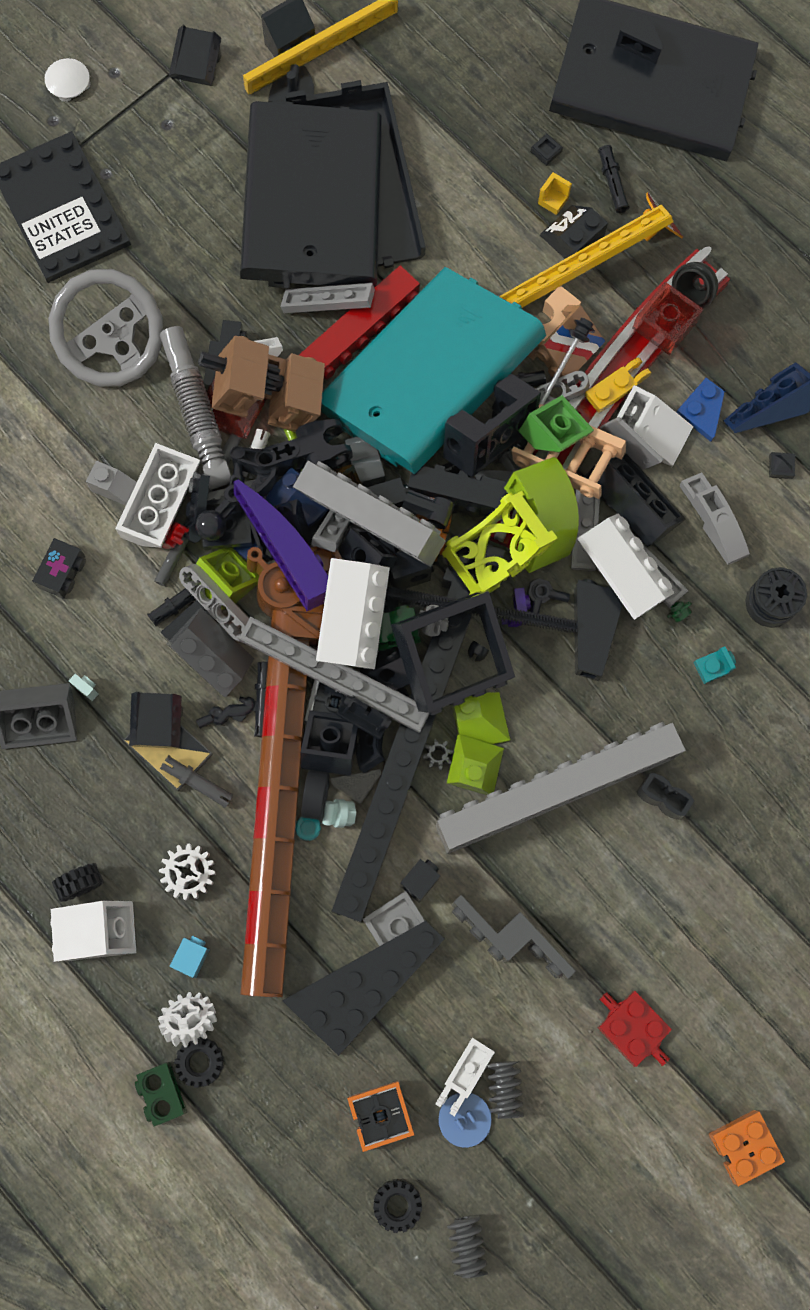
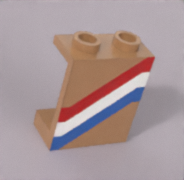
[534,305,605,378]

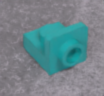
[693,646,736,684]

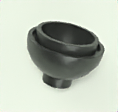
[672,262,718,310]

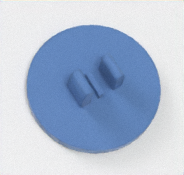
[439,1093,491,1148]

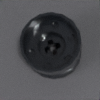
[745,567,807,628]

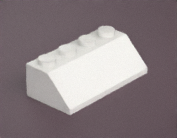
[115,443,201,548]
[577,513,674,620]
[316,558,390,669]

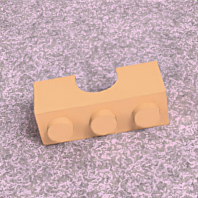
[528,286,581,360]

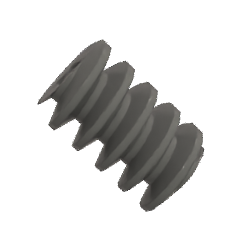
[487,1061,524,1119]
[447,1215,488,1278]

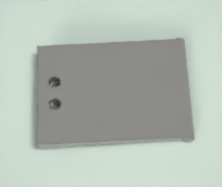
[600,417,663,470]

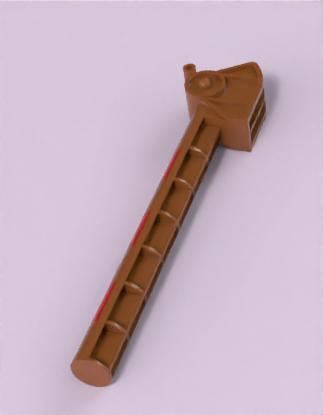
[240,546,342,997]

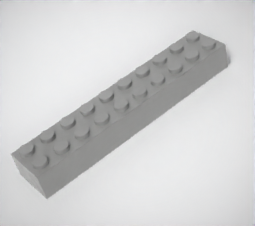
[436,722,686,854]

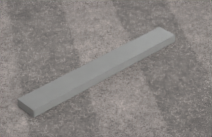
[238,617,429,733]

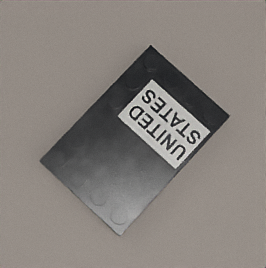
[0,131,131,283]

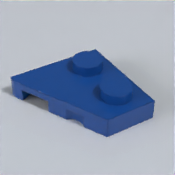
[676,378,724,442]

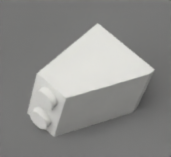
[51,901,136,962]

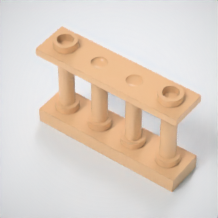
[512,404,626,499]

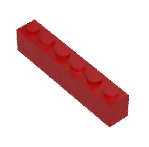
[299,265,420,380]

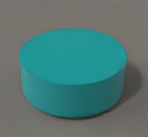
[295,817,321,841]

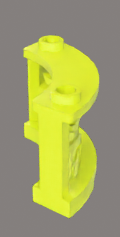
[442,491,558,595]

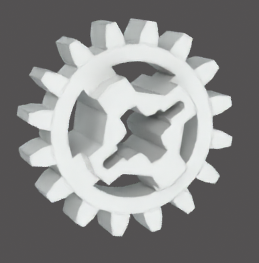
[159,844,216,900]
[158,992,217,1047]

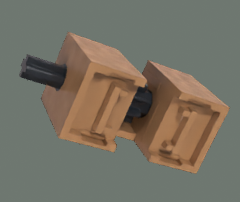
[198,336,325,432]

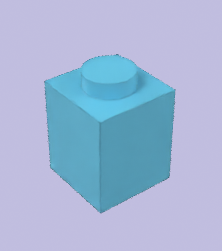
[169,936,210,978]

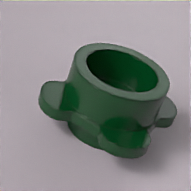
[667,601,692,622]

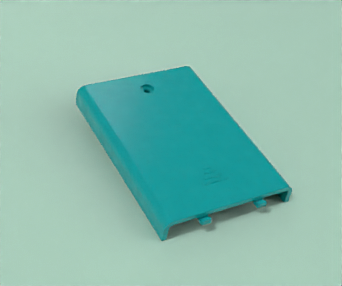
[321,267,546,474]

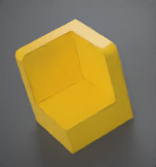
[538,172,572,215]

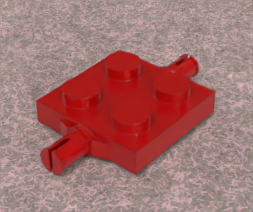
[597,991,672,1067]

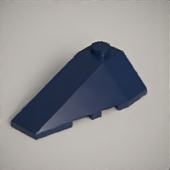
[724,362,810,433]
[233,468,329,560]

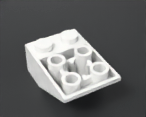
[617,385,693,467]

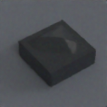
[769,452,795,479]

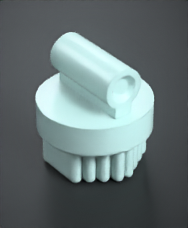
[322,799,357,828]

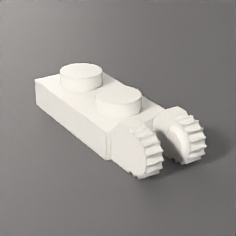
[436,1038,495,1117]

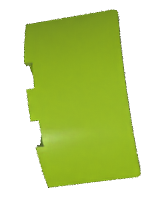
[504,457,579,573]

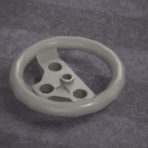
[48,269,163,387]

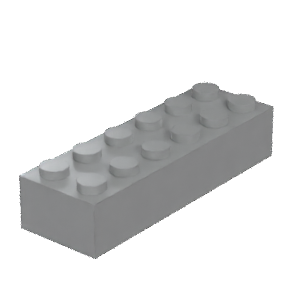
[293,461,446,567]

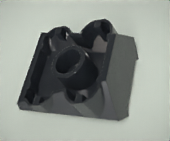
[169,24,222,86]
[248,499,312,560]
[129,692,183,749]

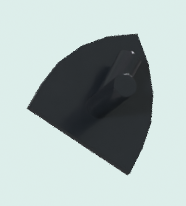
[268,64,314,102]

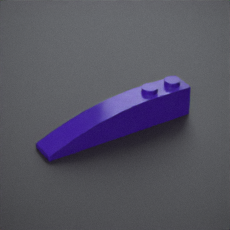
[234,479,329,611]

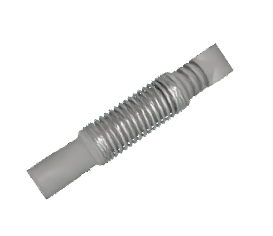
[160,326,231,490]

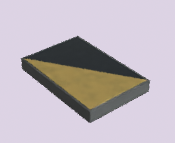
[123,725,213,791]

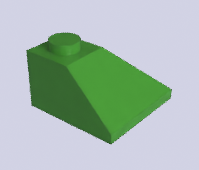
[519,395,594,452]

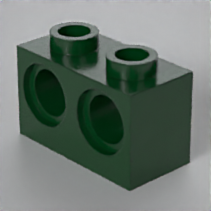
[135,1062,187,1127]

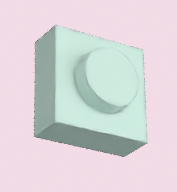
[69,674,98,701]

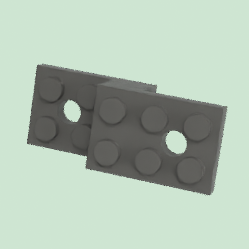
[452,895,576,979]

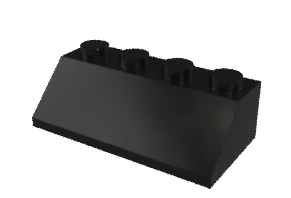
[585,453,686,547]

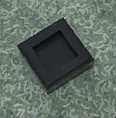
[530,133,563,166]

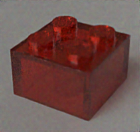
[632,282,704,356]

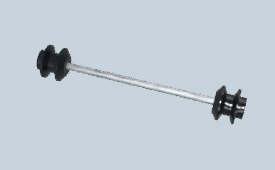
[511,318,595,450]

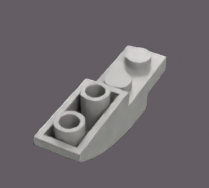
[680,472,750,565]

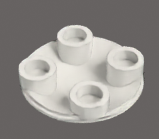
[45,58,90,102]

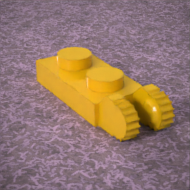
[584,357,651,413]

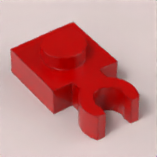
[162,522,189,549]

